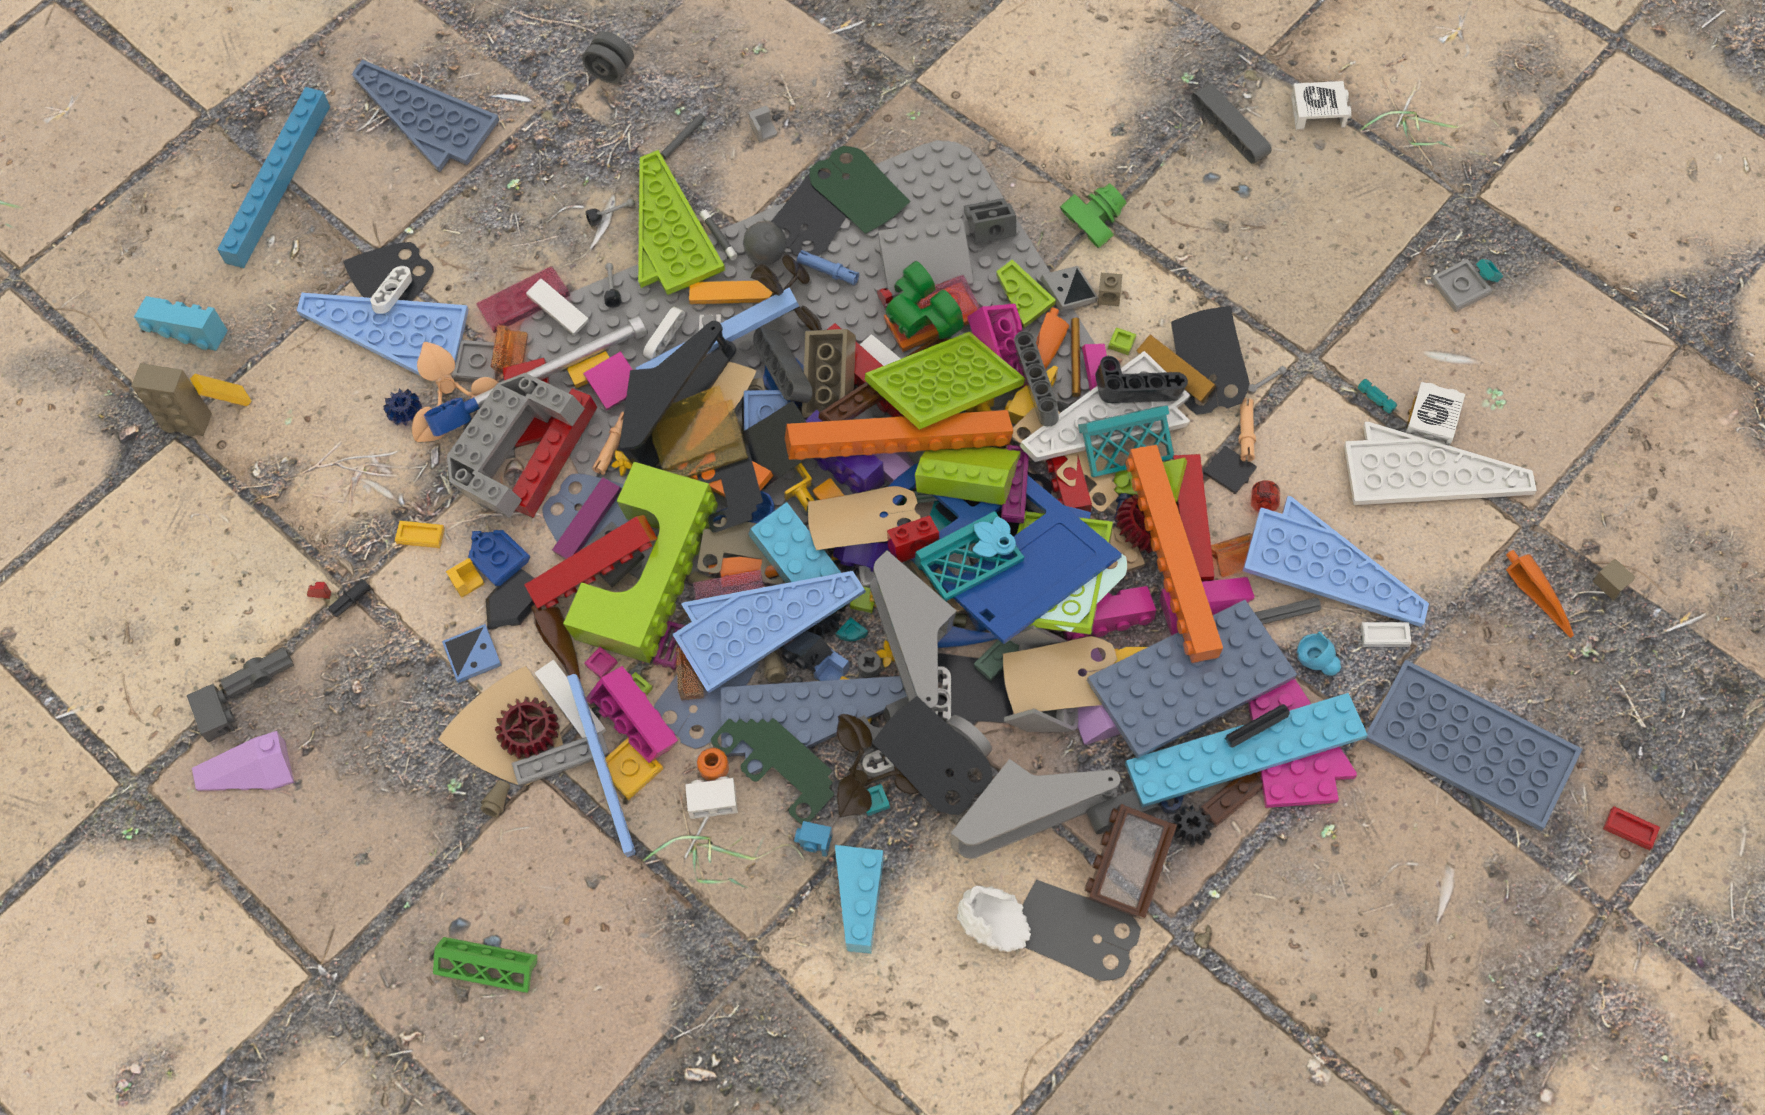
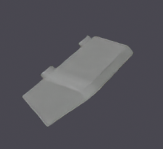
[1004,625,1078,732]

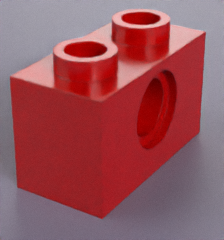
[887,515,939,563]

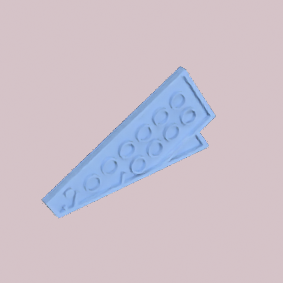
[297,293,469,377]
[1243,496,1429,627]
[673,571,866,693]

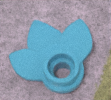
[972,517,1016,558]

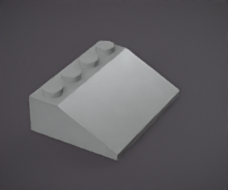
[878,218,973,298]

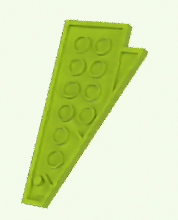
[638,150,726,295]

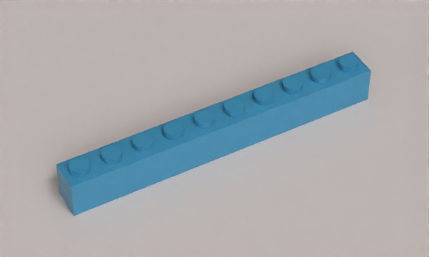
[217,87,330,268]

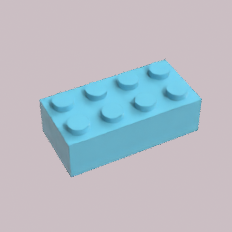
[748,502,841,583]

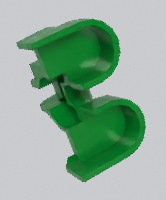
[886,261,965,339]

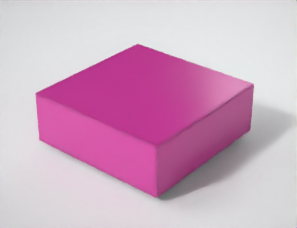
[584,647,618,678]

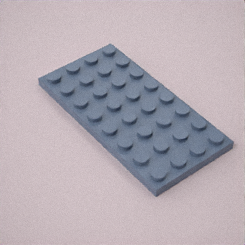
[1087,600,1297,759]
[1364,659,1582,832]

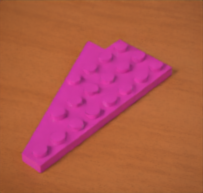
[1248,679,1357,808]

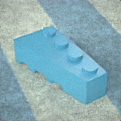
[134,296,228,351]
[835,845,884,954]

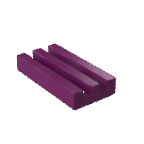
[653,621,686,670]

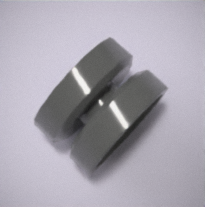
[582,31,634,83]

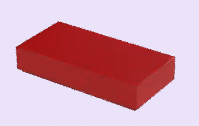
[1603,806,1660,850]

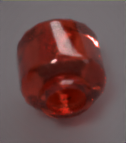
[1250,480,1281,512]

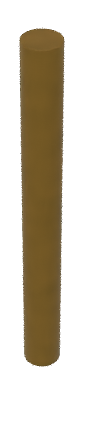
[1071,318,1081,397]

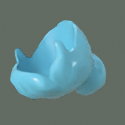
[1296,631,1341,676]

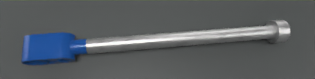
[424,315,647,436]

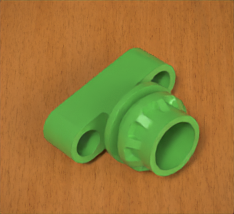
[1060,183,1127,248]

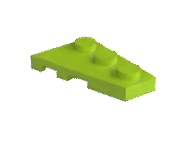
[996,259,1056,329]
[1113,458,1187,502]

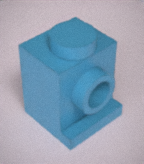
[795,821,833,857]

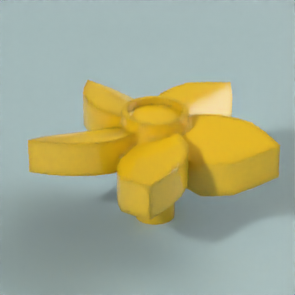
[611,450,633,476]
[876,640,895,668]

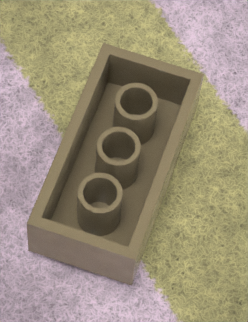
[802,329,856,420]
[131,363,212,436]

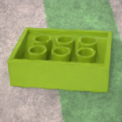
[915,447,1021,505]

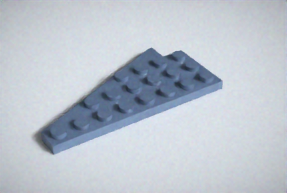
[352,60,499,172]
[721,676,908,777]

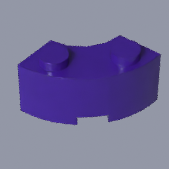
[833,541,891,572]

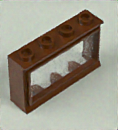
[1084,804,1177,919]

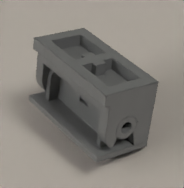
[187,684,235,742]

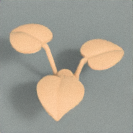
[412,342,499,442]

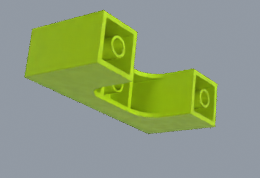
[563,462,718,664]

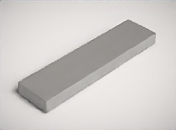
[511,731,609,787]

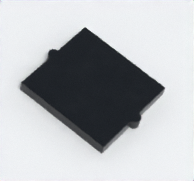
[1204,446,1257,494]

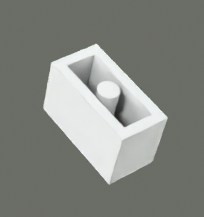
[685,777,738,819]

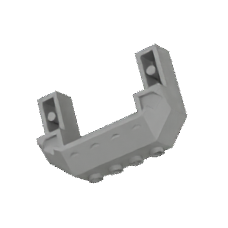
[447,373,585,518]

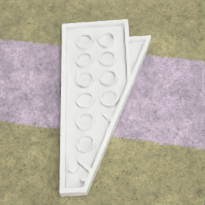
[1020,351,1190,462]
[1344,422,1537,505]

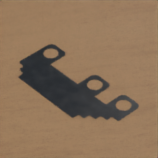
[696,435,763,533]

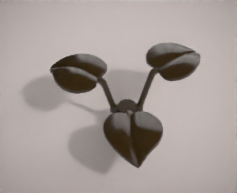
[750,255,822,331]
[837,714,920,818]

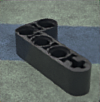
[1095,356,1188,403]

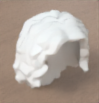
[957,886,1031,952]

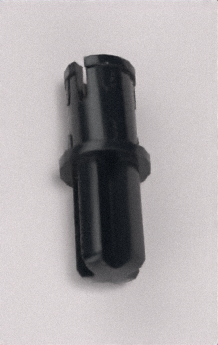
[328,579,371,617]

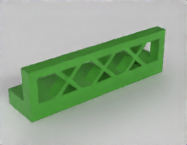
[433,937,538,993]

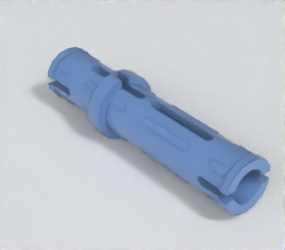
[797,250,860,285]

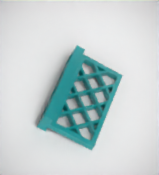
[1078,405,1174,477]
[915,511,1024,601]

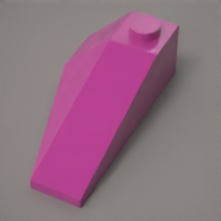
[967,304,1025,389]
[1159,577,1255,636]

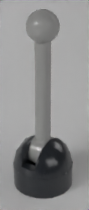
[585,199,635,227]
[604,263,622,308]

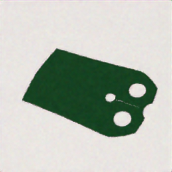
[809,146,911,234]

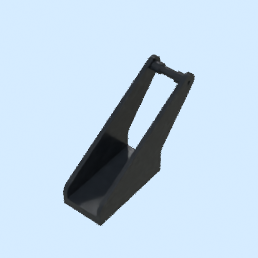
[619,321,737,467]

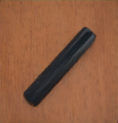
[1225,704,1290,748]

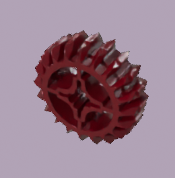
[1115,494,1156,554]
[495,696,560,759]

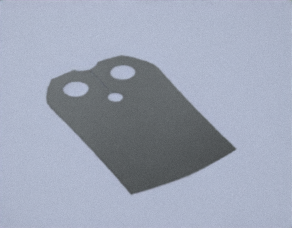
[1022,879,1141,981]

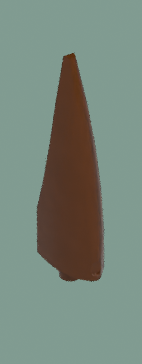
[531,605,581,682]

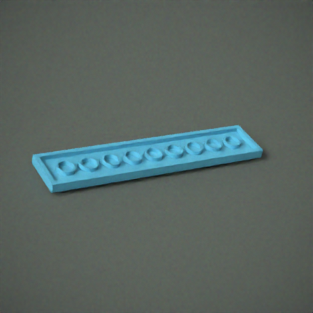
[1125,693,1367,807]

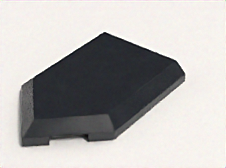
[485,569,535,630]

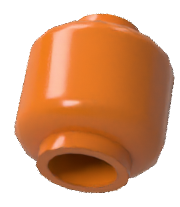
[697,748,729,781]

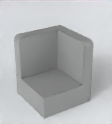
[748,105,777,143]

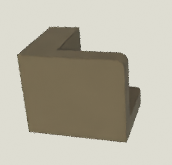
[1593,559,1635,600]

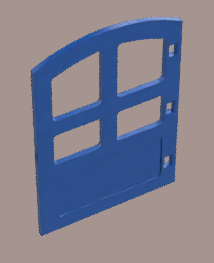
[880,446,1122,644]

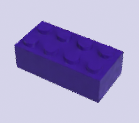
[805,410,884,494]

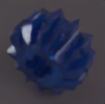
[383,388,422,426]

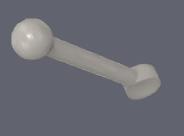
[1248,366,1287,394]

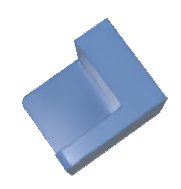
[813,648,850,681]

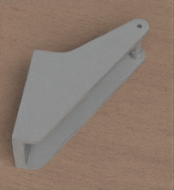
[870,551,957,710]
[951,759,1120,859]

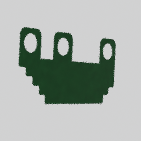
[711,718,834,825]

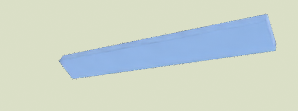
[636,288,799,370]
[567,674,636,857]

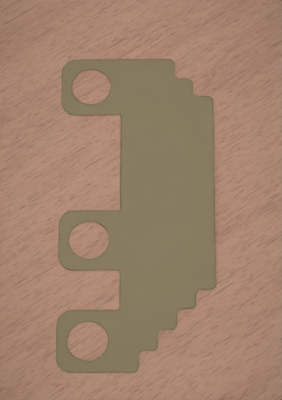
[697,517,783,585]

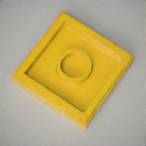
[605,737,664,800]

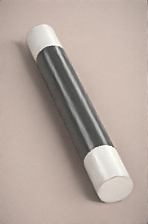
[700,210,738,260]

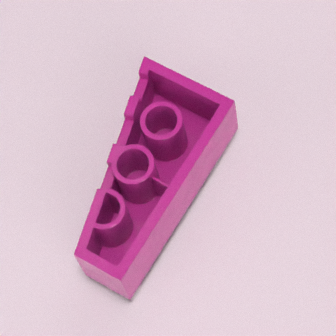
[1062,586,1156,641]
[586,666,678,763]

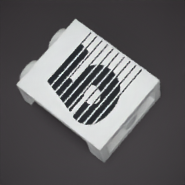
[1291,81,1351,130]
[1406,382,1465,446]

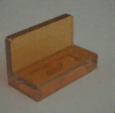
[491,325,528,373]
[1211,533,1252,577]
[676,647,704,700]

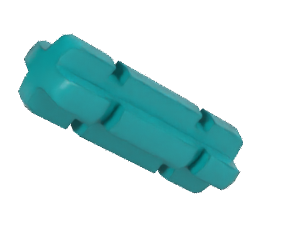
[1358,379,1397,414]

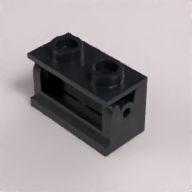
[779,630,833,672]

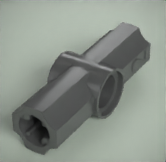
[221,647,294,699]

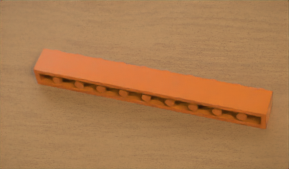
[785,410,1013,460]
[1125,445,1223,663]

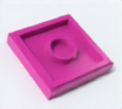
[583,351,633,411]

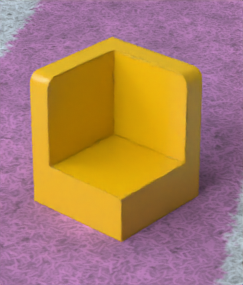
[446,558,484,598]

